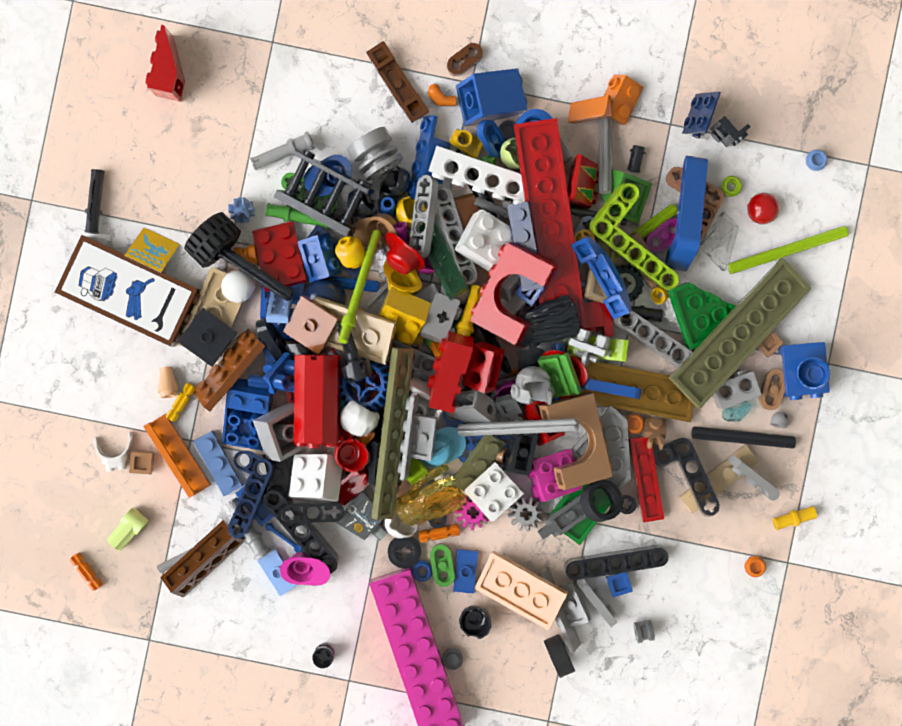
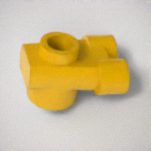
[449,128,483,159]

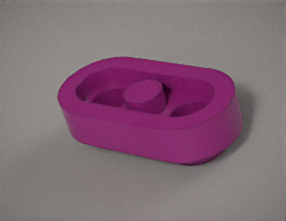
[645,218,677,253]

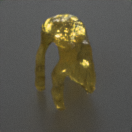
[395,464,466,526]

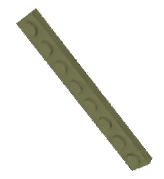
[372,348,414,520]

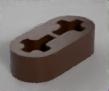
[447,43,483,76]

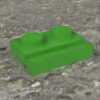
[538,353,582,398]

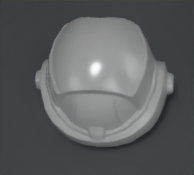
[511,366,555,405]

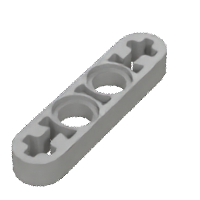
[409,175,439,259]

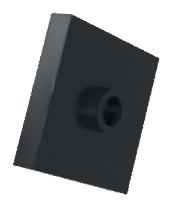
[177,307,238,367]

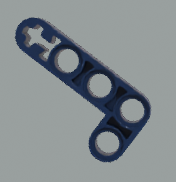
[228,450,275,538]

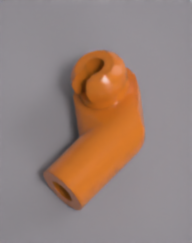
[428,84,456,106]

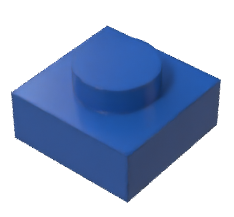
[605,572,633,598]

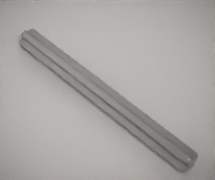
[457,418,579,436]

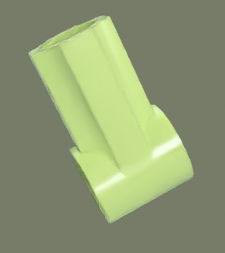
[107,507,149,551]

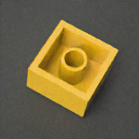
[377,286,431,346]

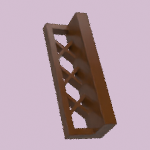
[160,520,245,598]

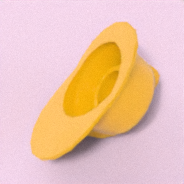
[383,260,422,295]

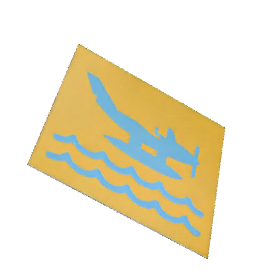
[124,227,180,273]

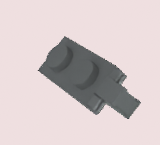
[537,494,587,540]

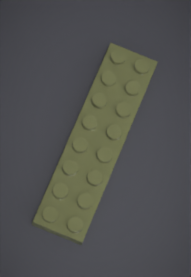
[669,258,812,408]

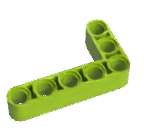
[589,183,679,290]

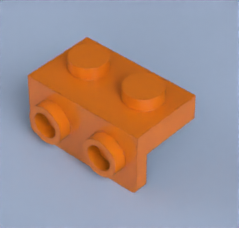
[604,74,644,125]

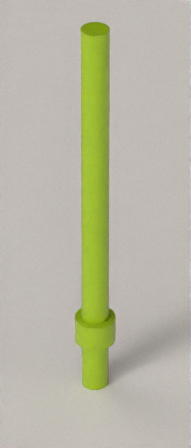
[338,230,381,344]

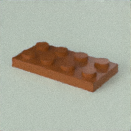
[194,328,265,412]

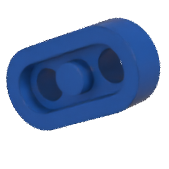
[477,120,506,158]

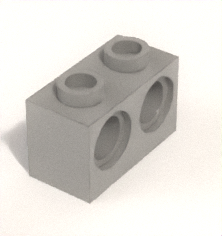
[713,369,762,409]

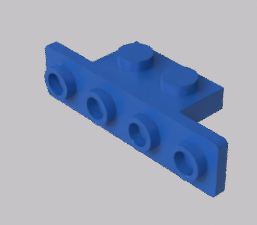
[407,115,451,199]

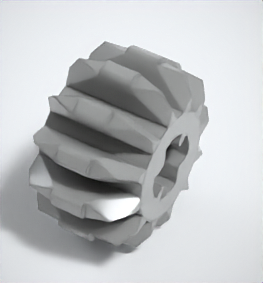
[508,495,544,531]

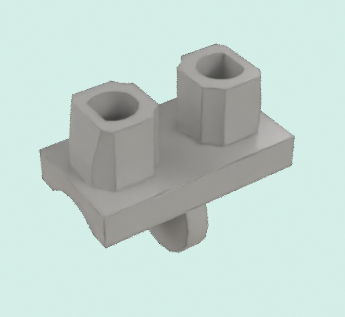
[569,328,612,366]

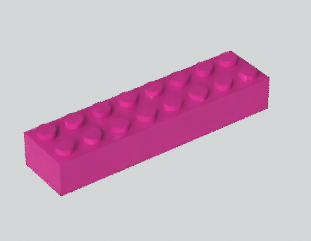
[369,567,465,726]

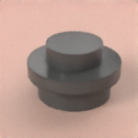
[442,648,463,670]

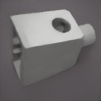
[446,390,499,424]

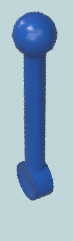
[265,523,302,552]

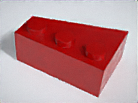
[427,331,473,414]

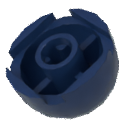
[304,277,347,305]

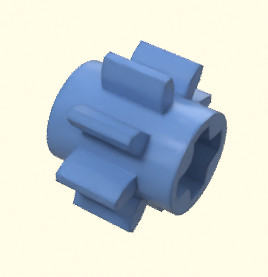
[228,197,255,223]

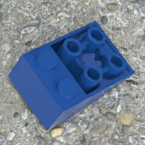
[222,378,273,451]

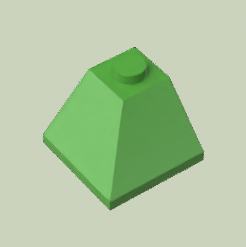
[602,169,652,223]

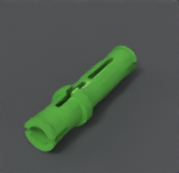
[265,203,328,229]

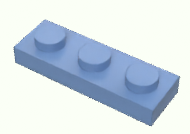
[193,431,243,496]

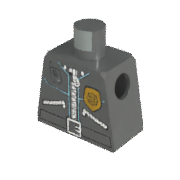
[336,490,388,541]

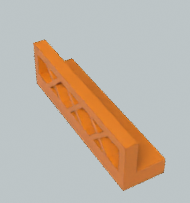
[143,414,212,498]

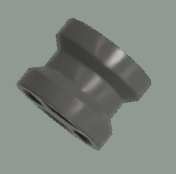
[633,619,655,644]

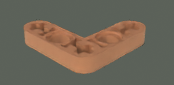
[666,167,724,241]

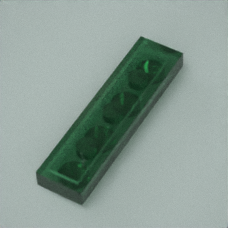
[419,222,469,300]

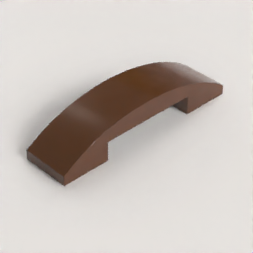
[366,41,430,123]

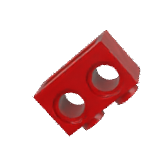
[463,342,505,393]

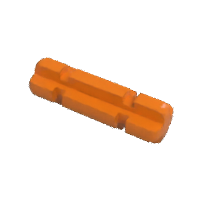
[418,524,460,543]
[70,553,103,591]

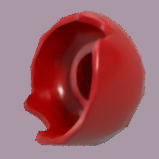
[747,193,780,225]
[334,438,369,473]

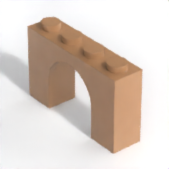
[539,393,613,490]

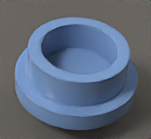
[806,150,827,171]

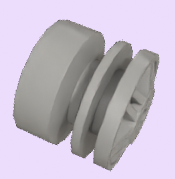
[347,127,403,181]

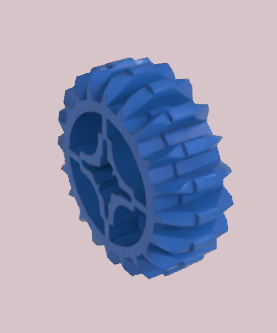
[340,357,389,412]

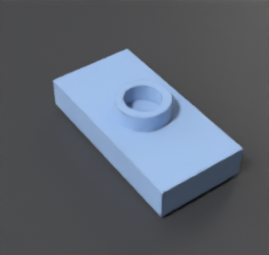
[266,291,293,323]
[258,549,297,596]

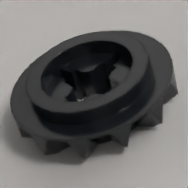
[387,536,421,569]

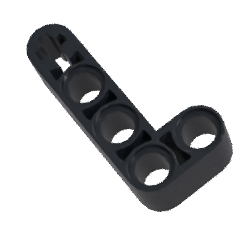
[654,438,720,517]

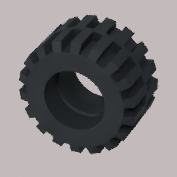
[184,212,241,268]

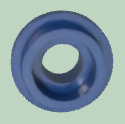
[412,560,433,582]

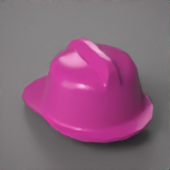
[280,552,330,586]

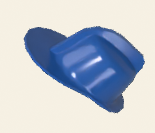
[304,155,353,196]

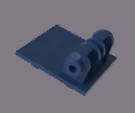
[682,92,721,139]

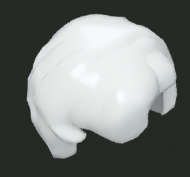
[340,401,380,436]

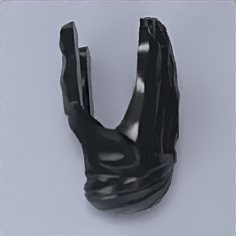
[517,294,581,348]

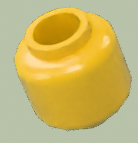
[335,236,366,268]

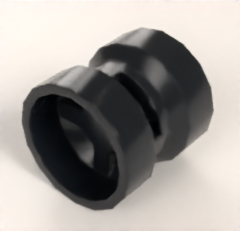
[312,643,335,669]

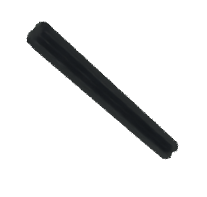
[216,246,294,301]
[691,426,796,449]

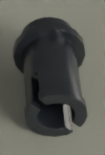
[627,145,646,173]

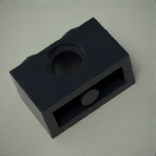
[503,433,538,476]

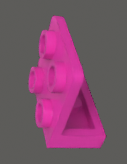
[527,449,582,502]

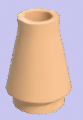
[158,366,179,398]

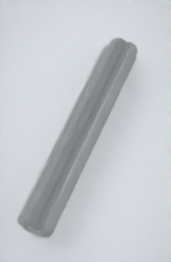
[599,117,612,195]

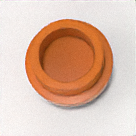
[626,413,644,434]
[744,556,766,577]

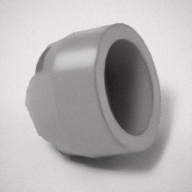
[770,411,788,428]

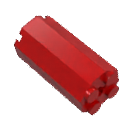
[294,354,341,448]

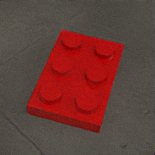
[252,221,307,292]

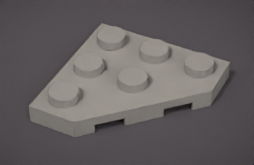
[571,405,631,490]

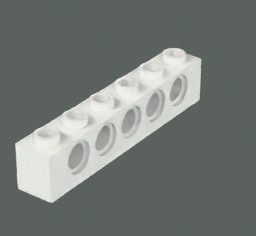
[428,146,525,204]

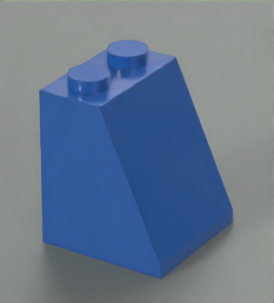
[456,68,527,127]

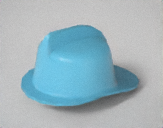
[420,427,466,468]

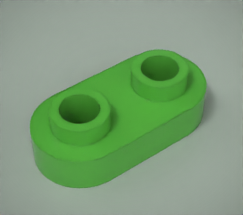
[430,544,455,587]

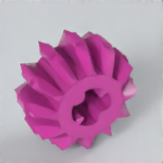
[455,495,489,530]

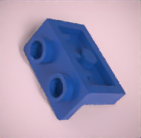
[297,233,341,283]

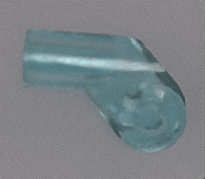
[722,401,753,422]

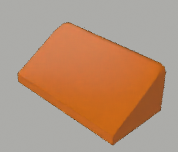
[568,95,612,124]

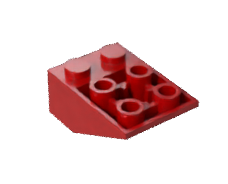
[145,24,185,102]

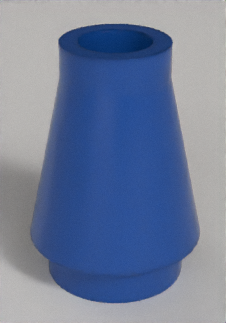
[378,196,398,216]

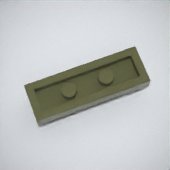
[450,435,505,492]

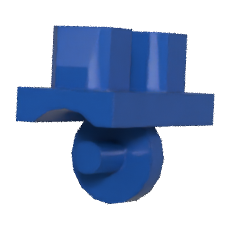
[263,352,295,394]

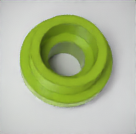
[721,176,742,197]

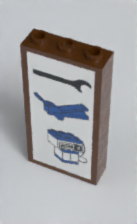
[54,235,201,347]

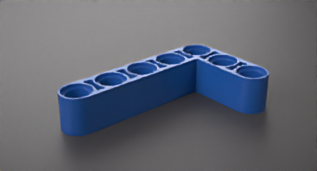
[665,155,708,271]

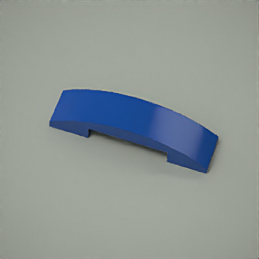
[571,236,632,319]

